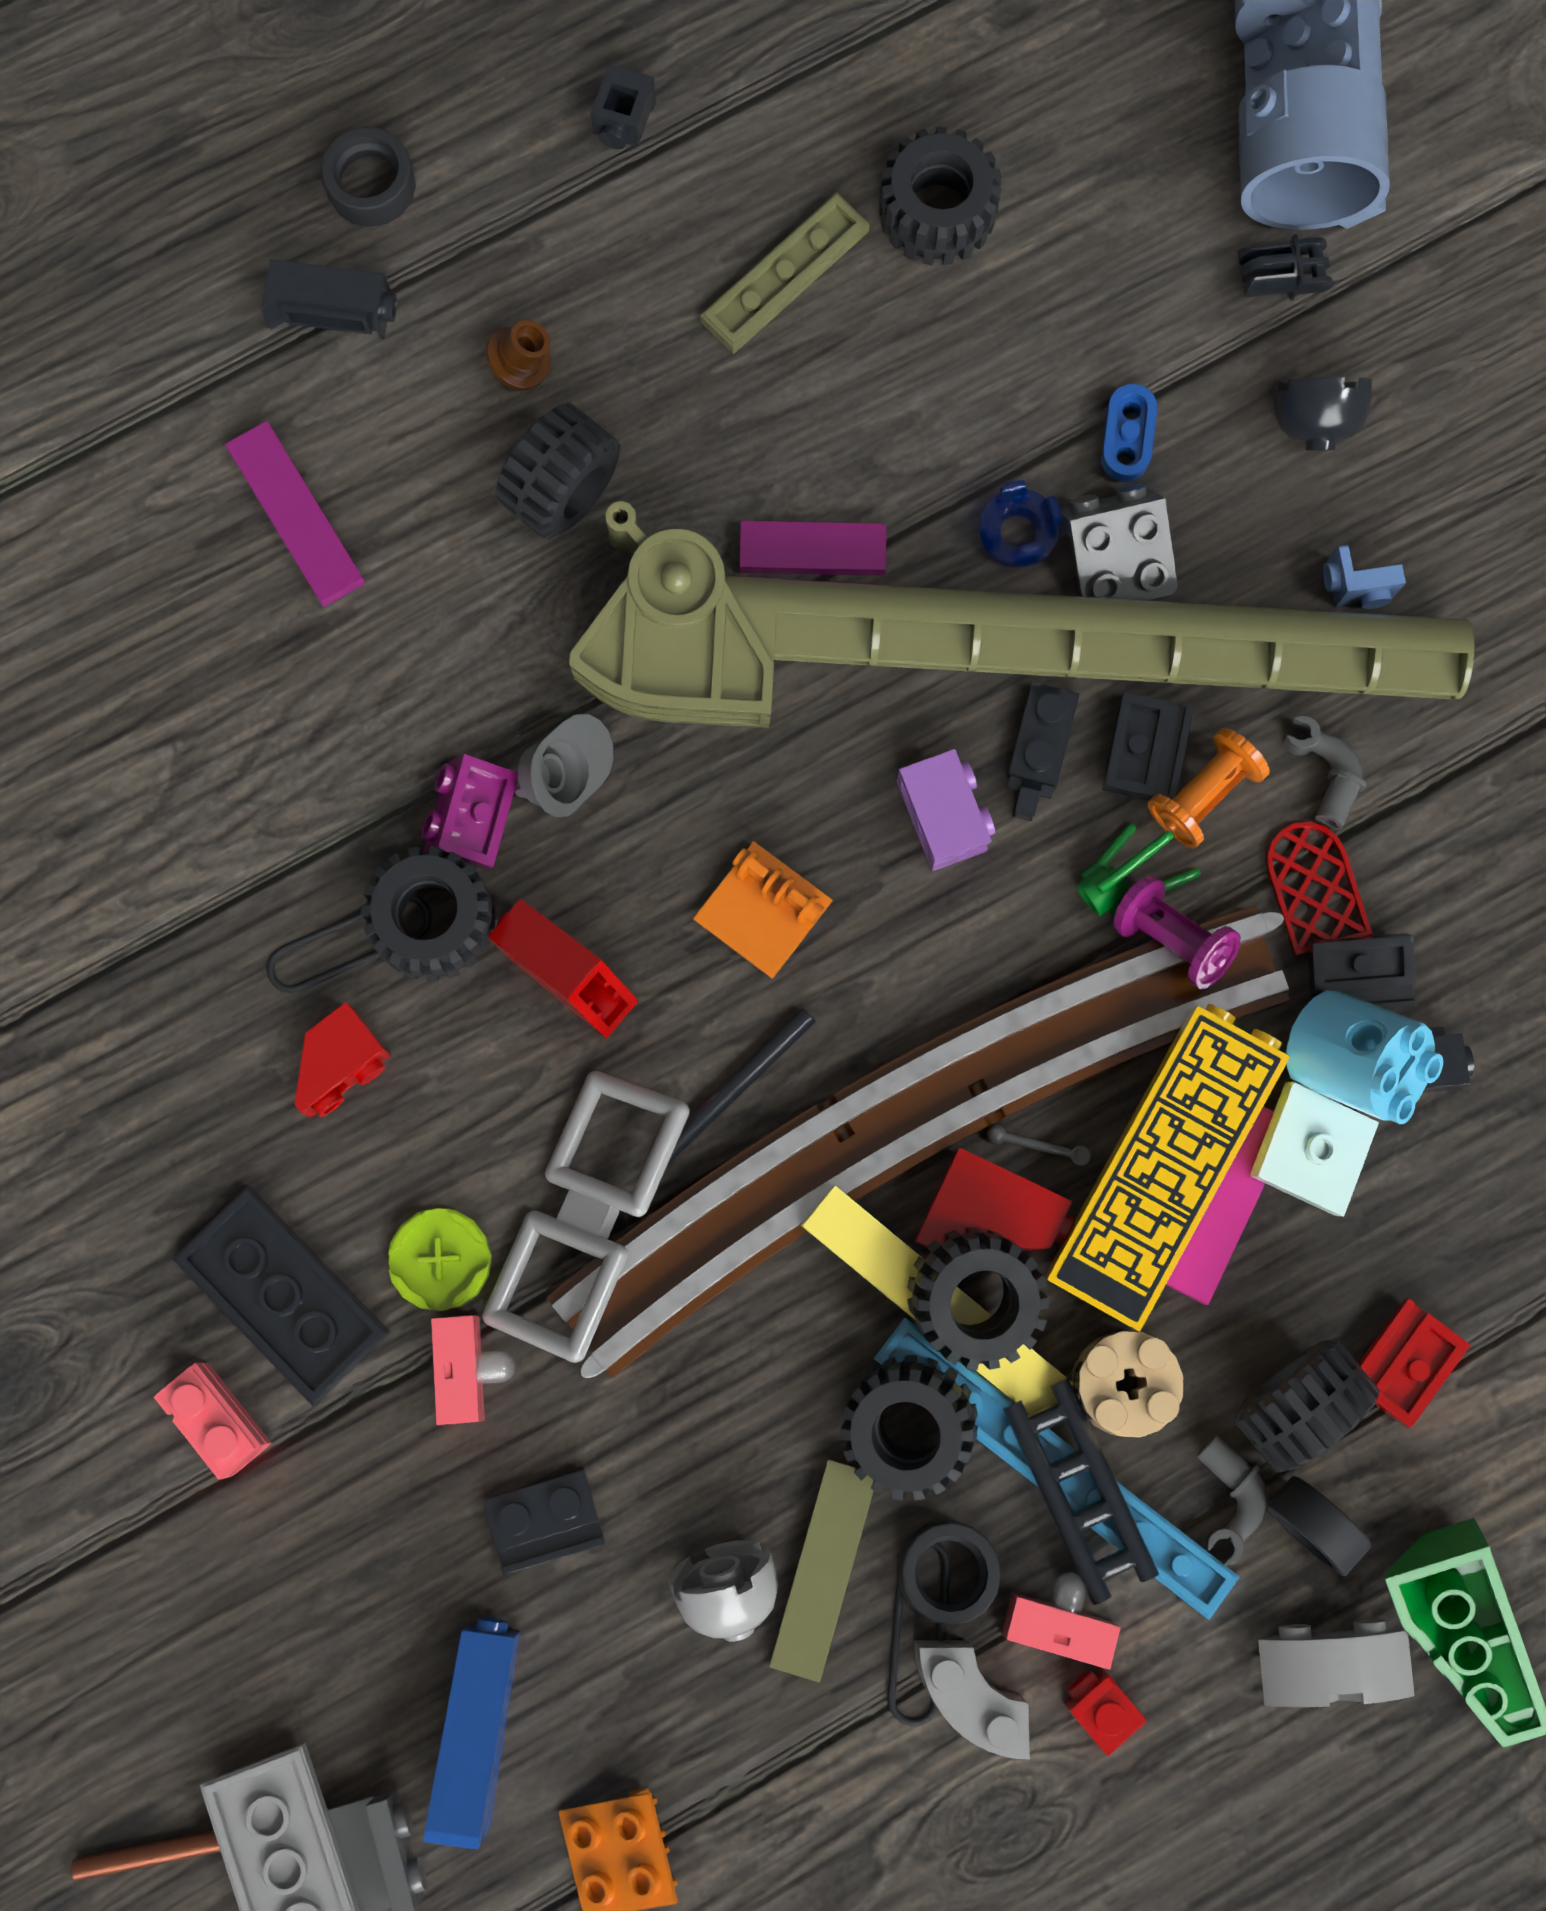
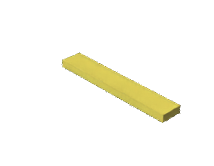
[801,1185,1074,1414]

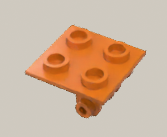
[693,841,833,979]
[558,1787,678,1911]

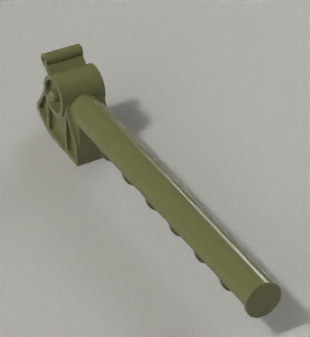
[569,501,1474,728]

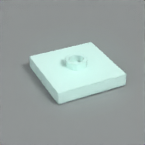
[1250,1082,1379,1217]

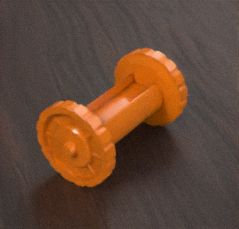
[1148,728,1270,849]

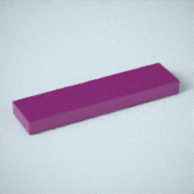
[225,421,366,608]

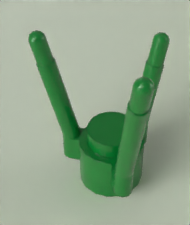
[1075,824,1201,918]

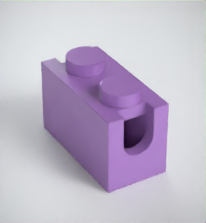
[896,749,995,871]

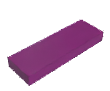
[740,521,886,576]

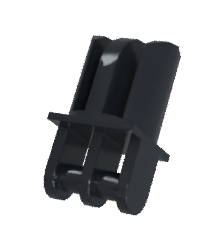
[1238,234,1333,301]

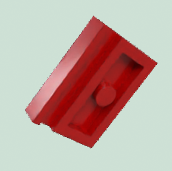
[1358,1298,1471,1429]

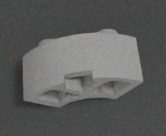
[1258,1619,1415,1707]
[914,1640,1030,1759]

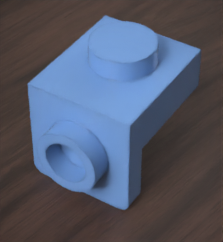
[1323,545,1406,609]

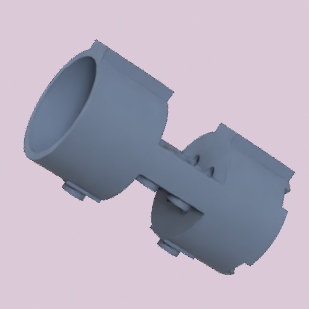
[1234,0,1390,230]

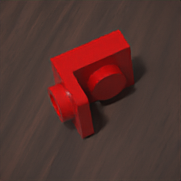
[1063,1668,1147,1757]

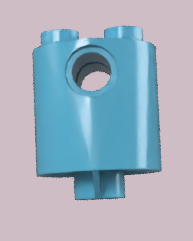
[1286,990,1443,1124]

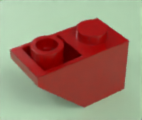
[295,1002,391,1118]

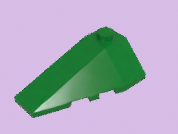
[1383,1518,1546,1748]

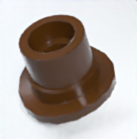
[485,320,551,391]

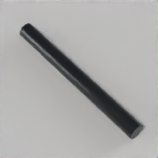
[669,1008,816,1162]

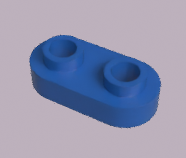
[1101,384,1157,482]

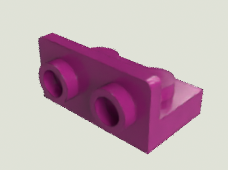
[422,754,518,869]

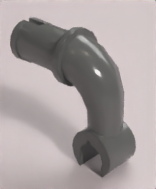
[1283,716,1366,830]
[1196,1435,1268,1566]

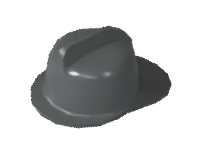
[514,714,614,817]

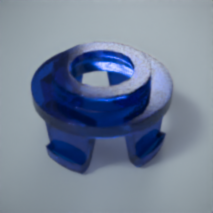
[979,480,1062,567]

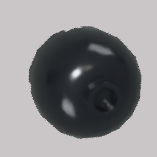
[1273,377,1372,451]

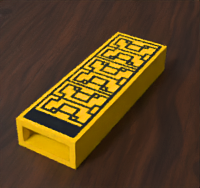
[1044,1004,1290,1332]

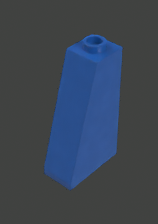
[423,1617,520,1850]

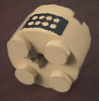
[1071,1331,1183,1437]

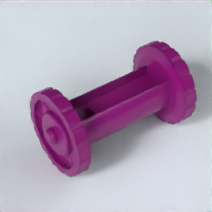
[1113,875,1241,989]

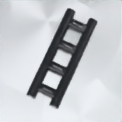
[1003,1378,1159,1605]

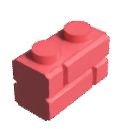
[154,1363,272,1480]

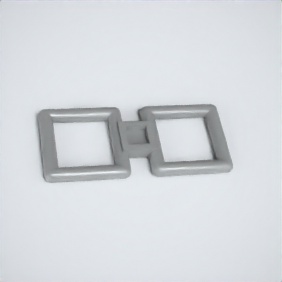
[482,1071,689,1363]

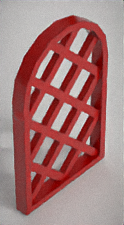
[1266,822,1372,957]

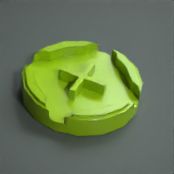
[388,1208,492,1311]

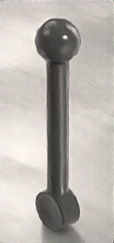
[987,1125,1091,1167]

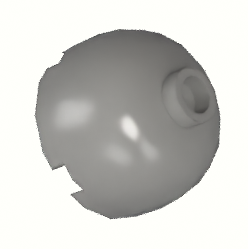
[668,1540,778,1642]

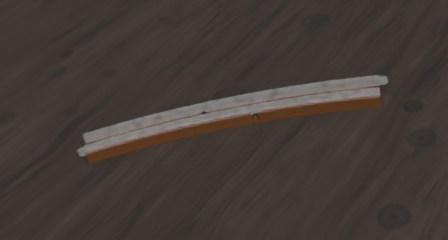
[546,906,1290,1378]

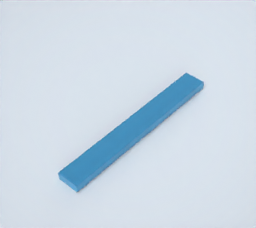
[873,1318,1240,1620]

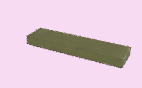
[700,192,870,354]
[769,1459,874,1683]

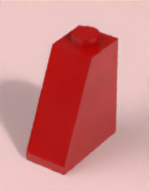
[487,899,639,1039]
[913,1148,1074,1251]

